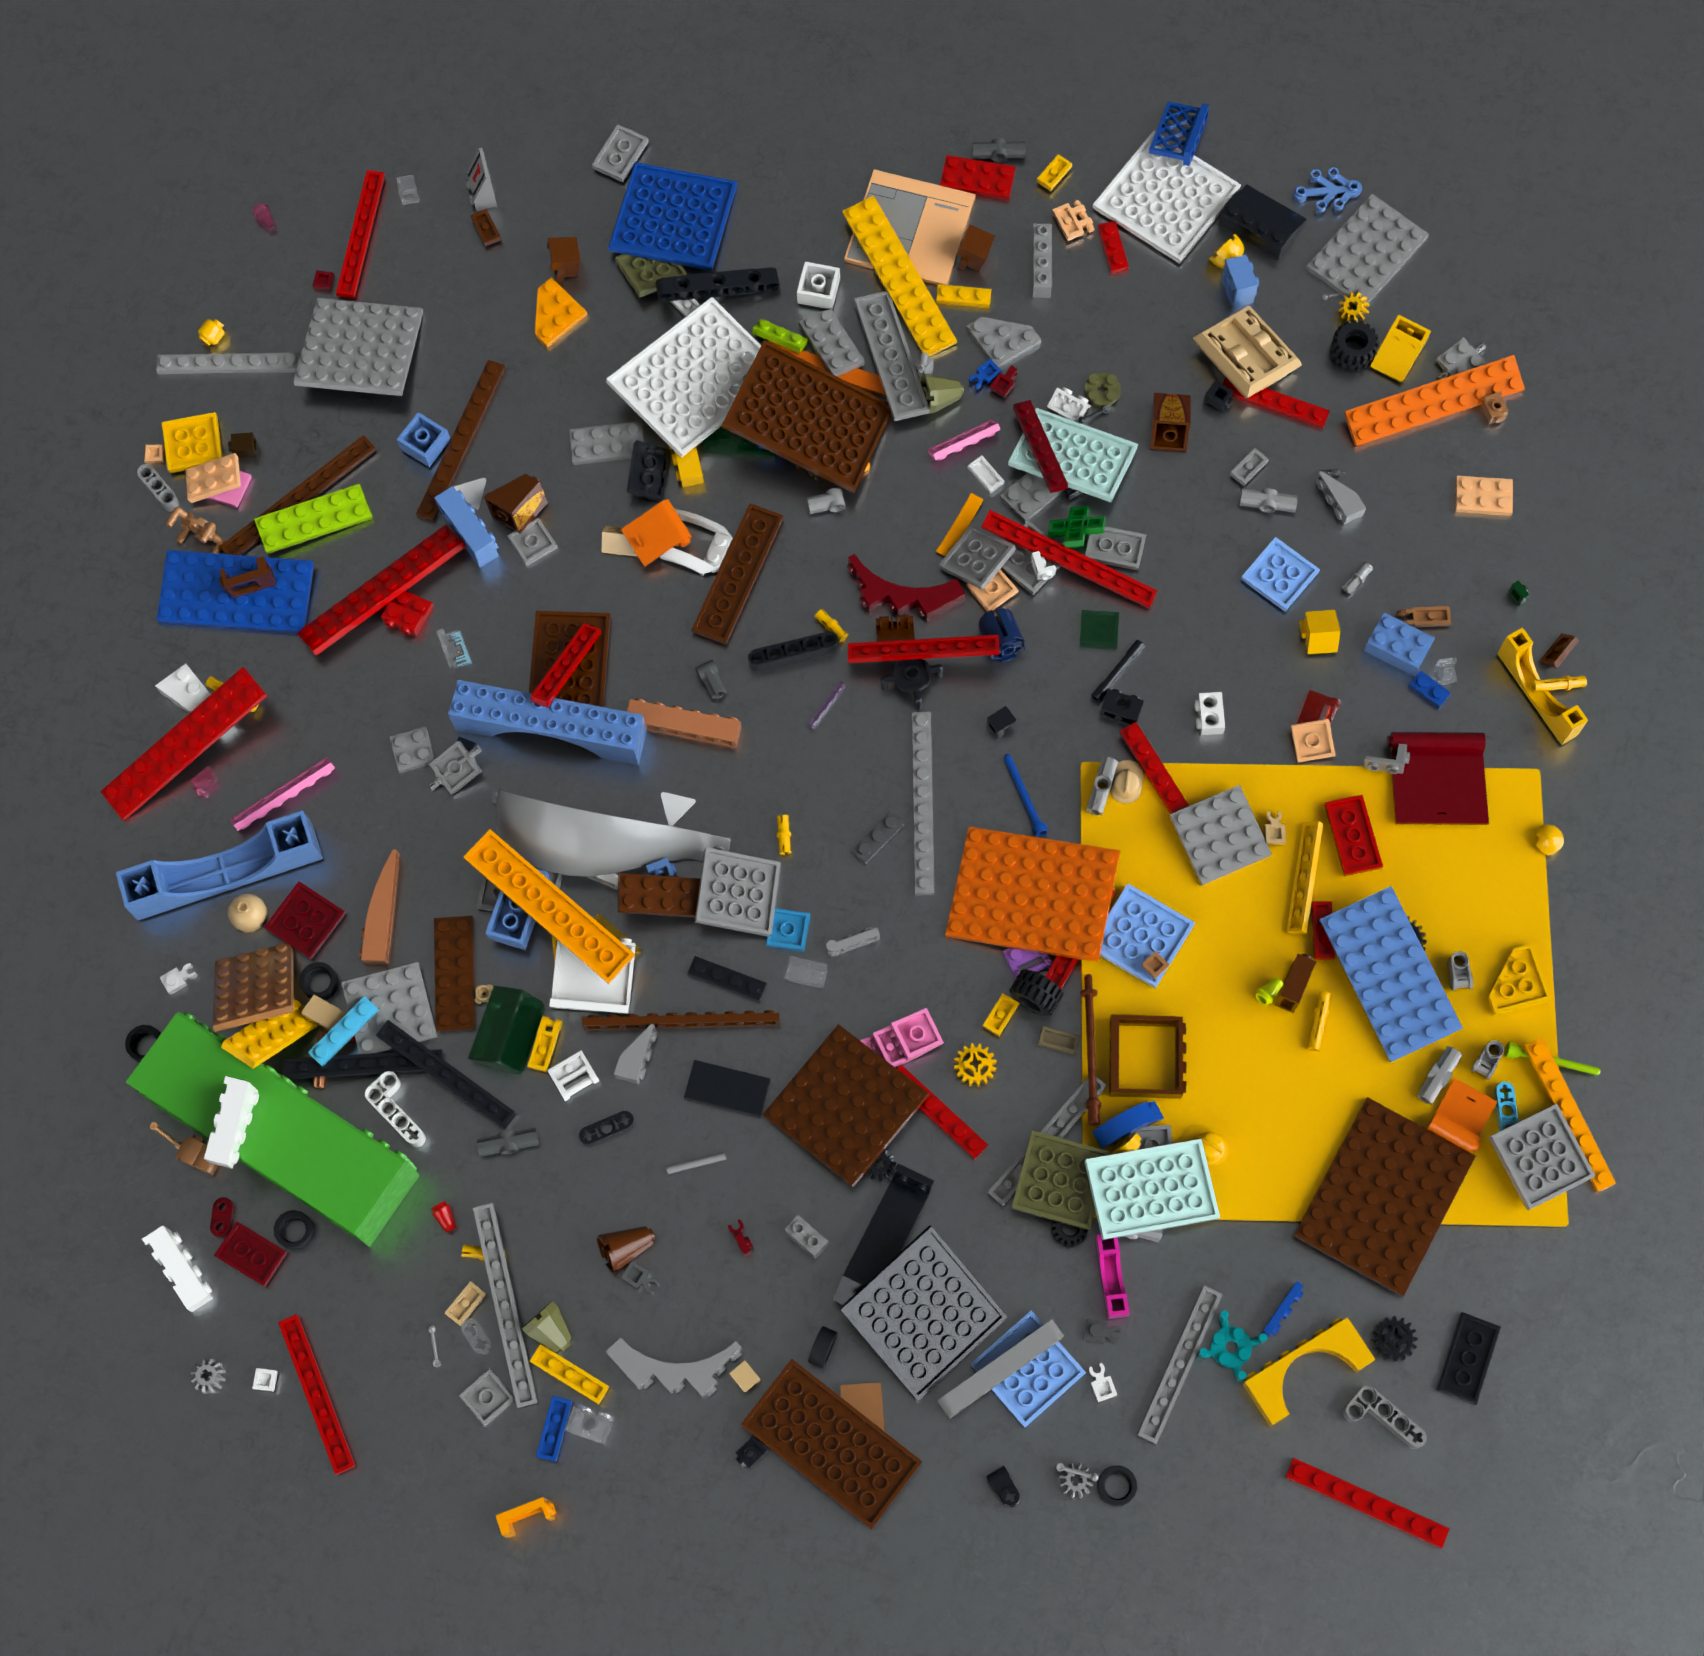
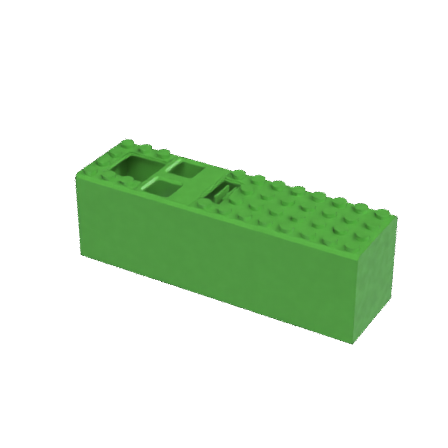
[126,1012,419,1247]

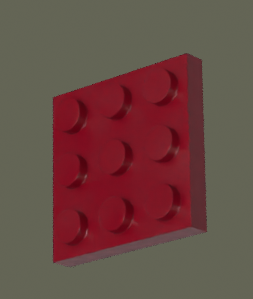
[264,881,346,960]

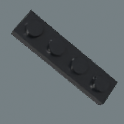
[687,956,767,1002]

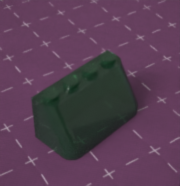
[468,986,544,1074]

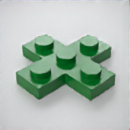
[1048,506,1106,548]

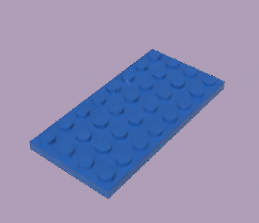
[156,550,314,633]

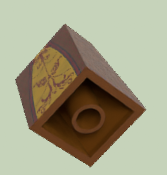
[1150,393,1191,451]
[484,474,548,534]

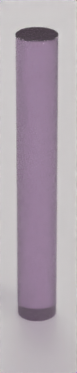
[808,681,846,730]

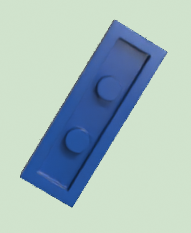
[1261,1281,1304,1338]
[536,1396,573,1462]

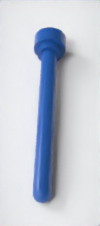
[1004,754,1049,837]

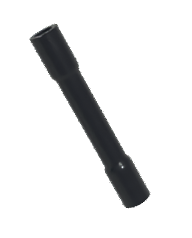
[1091,640,1145,702]

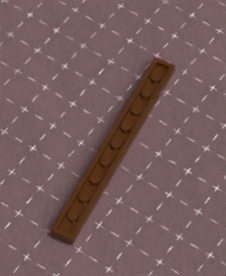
[416,360,506,522]
[219,435,376,555]
[582,1010,780,1030]

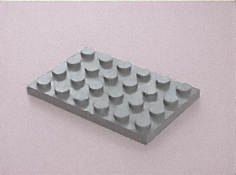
[1306,194,1429,303]

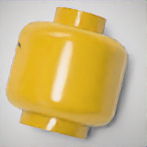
[198,319,225,346]

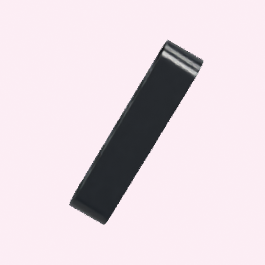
[748,631,838,672]

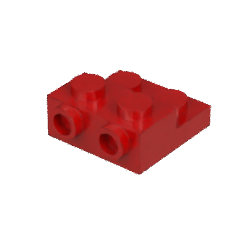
[381,591,433,636]

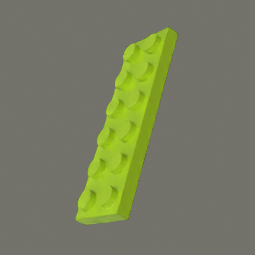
[254,484,373,554]

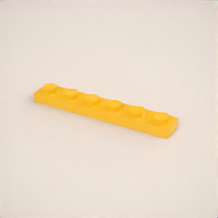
[1286,821,1323,934]

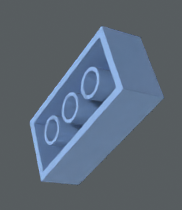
[434,486,498,568]
[485,869,550,950]

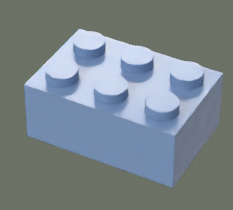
[1364,612,1435,677]

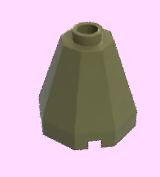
[919,374,964,414]
[521,1301,572,1352]

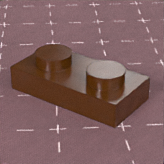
[470,208,501,247]
[1540,633,1579,668]

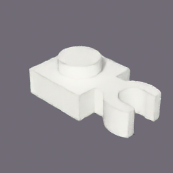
[160,963,198,995]
[1089,1363,1117,1403]

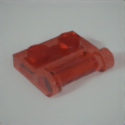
[1297,690,1342,726]

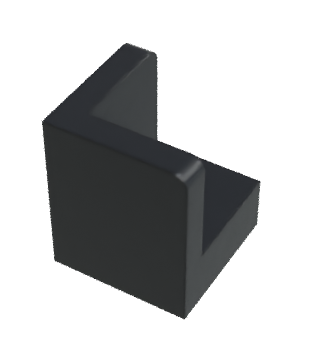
[987,706,1016,739]

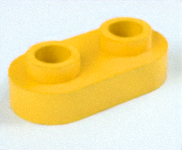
[1110,1132,1141,1155]

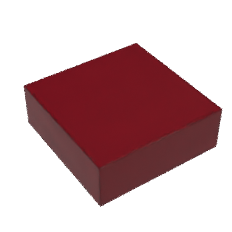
[312,270,335,291]

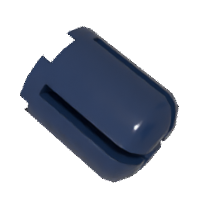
[978,607,1026,662]

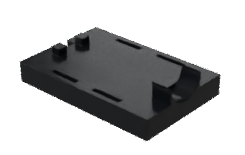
[627,440,670,502]

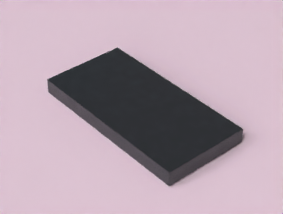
[684,1060,771,1118]
[1436,1312,1501,1405]

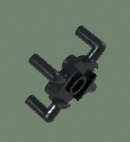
[881,659,943,710]

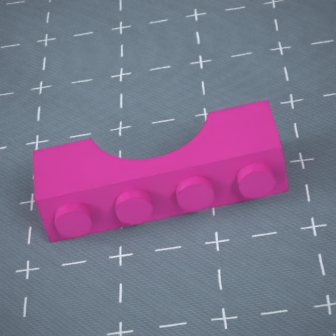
[1095,1234,1130,1319]

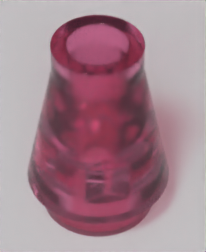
[252,202,276,230]

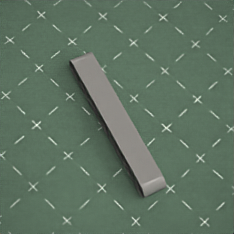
[937,1319,1065,1419]

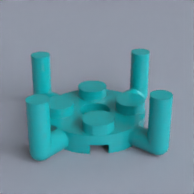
[1197,1310,1267,1382]

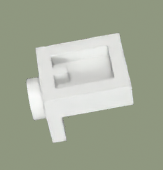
[1031,551,1056,580]

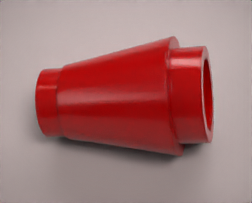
[431,1201,456,1232]

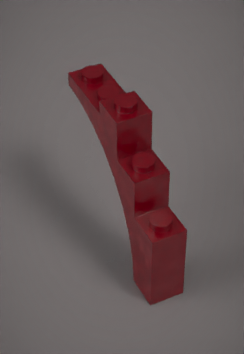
[847,554,966,621]

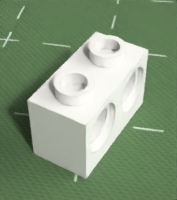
[1194,692,1225,735]

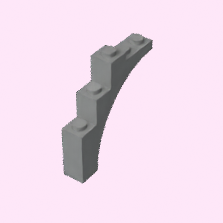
[606,1338,743,1398]

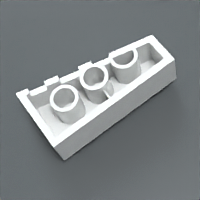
[155,664,211,714]
[204,1076,259,1169]
[142,1226,213,1312]

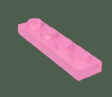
[927,419,1000,460]

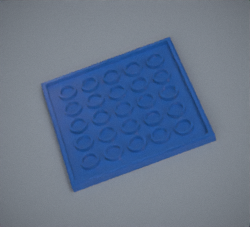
[608,162,737,271]

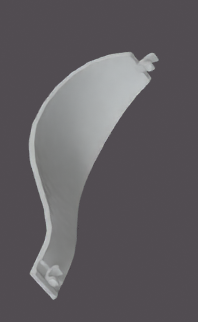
[492,788,731,876]

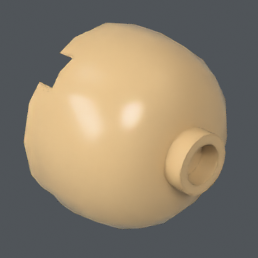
[228,893,268,933]

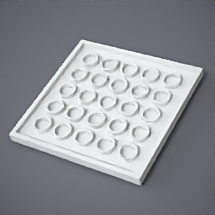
[1093,130,1241,264]

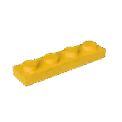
[529,1344,610,1405]

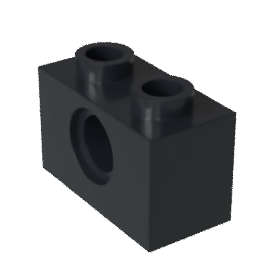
[1100,689,1144,725]

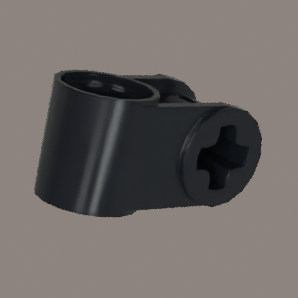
[986,1465,1020,1508]

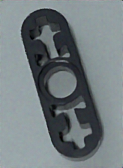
[579,1111,635,1146]

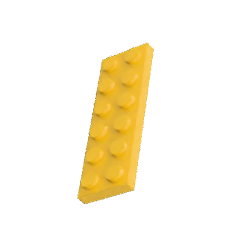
[221,999,319,1069]

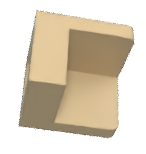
[729,1361,761,1392]

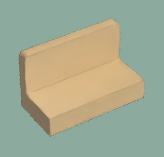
[601,526,637,556]
[301,995,347,1031]

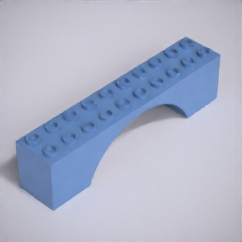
[448,680,647,766]
[116,810,323,921]

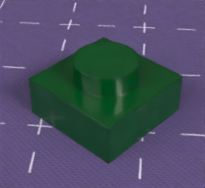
[1509,580,1529,606]

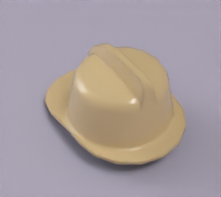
[1111,760,1143,804]

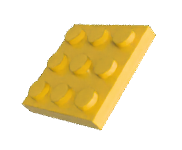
[162,412,223,473]

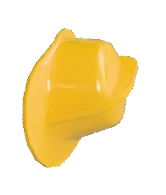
[1183,1125,1228,1165]

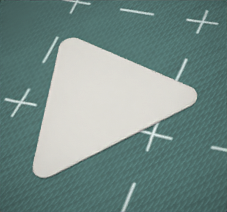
[454,478,486,510]
[661,792,696,826]

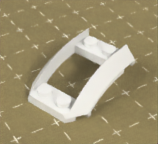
[660,508,733,576]

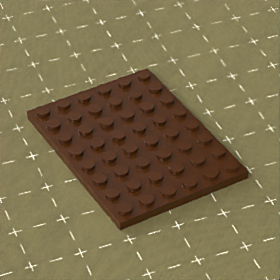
[721,340,891,493]
[1294,1097,1476,1297]

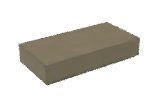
[1037,1025,1080,1056]

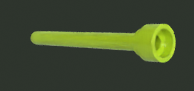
[1505,1042,1601,1075]

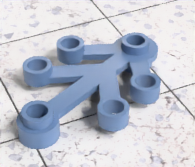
[1293,167,1362,212]

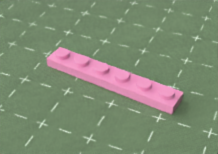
[230,757,335,831]

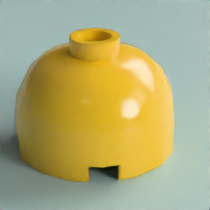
[1208,233,1244,269]

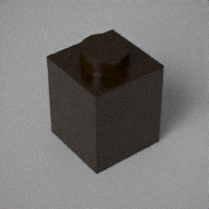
[228,432,257,458]

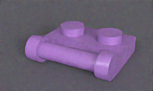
[1003,948,1052,980]

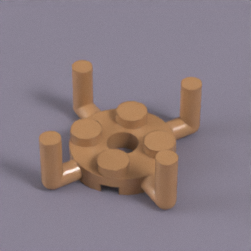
[165,507,225,554]

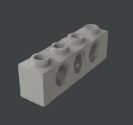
[1033,224,1052,298]

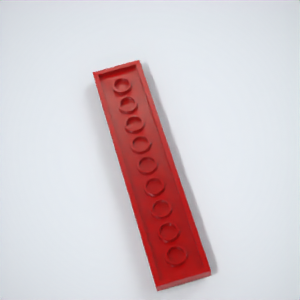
[297,525,466,655]
[100,667,268,820]

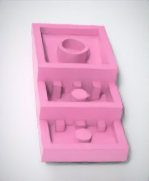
[860,1008,944,1068]

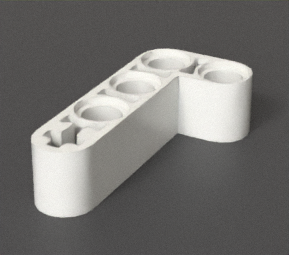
[365,1071,426,1148]

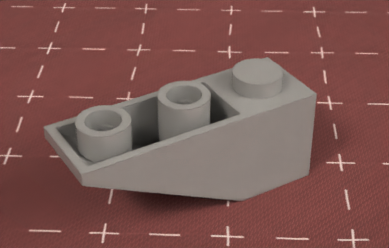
[1316,471,1366,525]
[614,1024,657,1085]

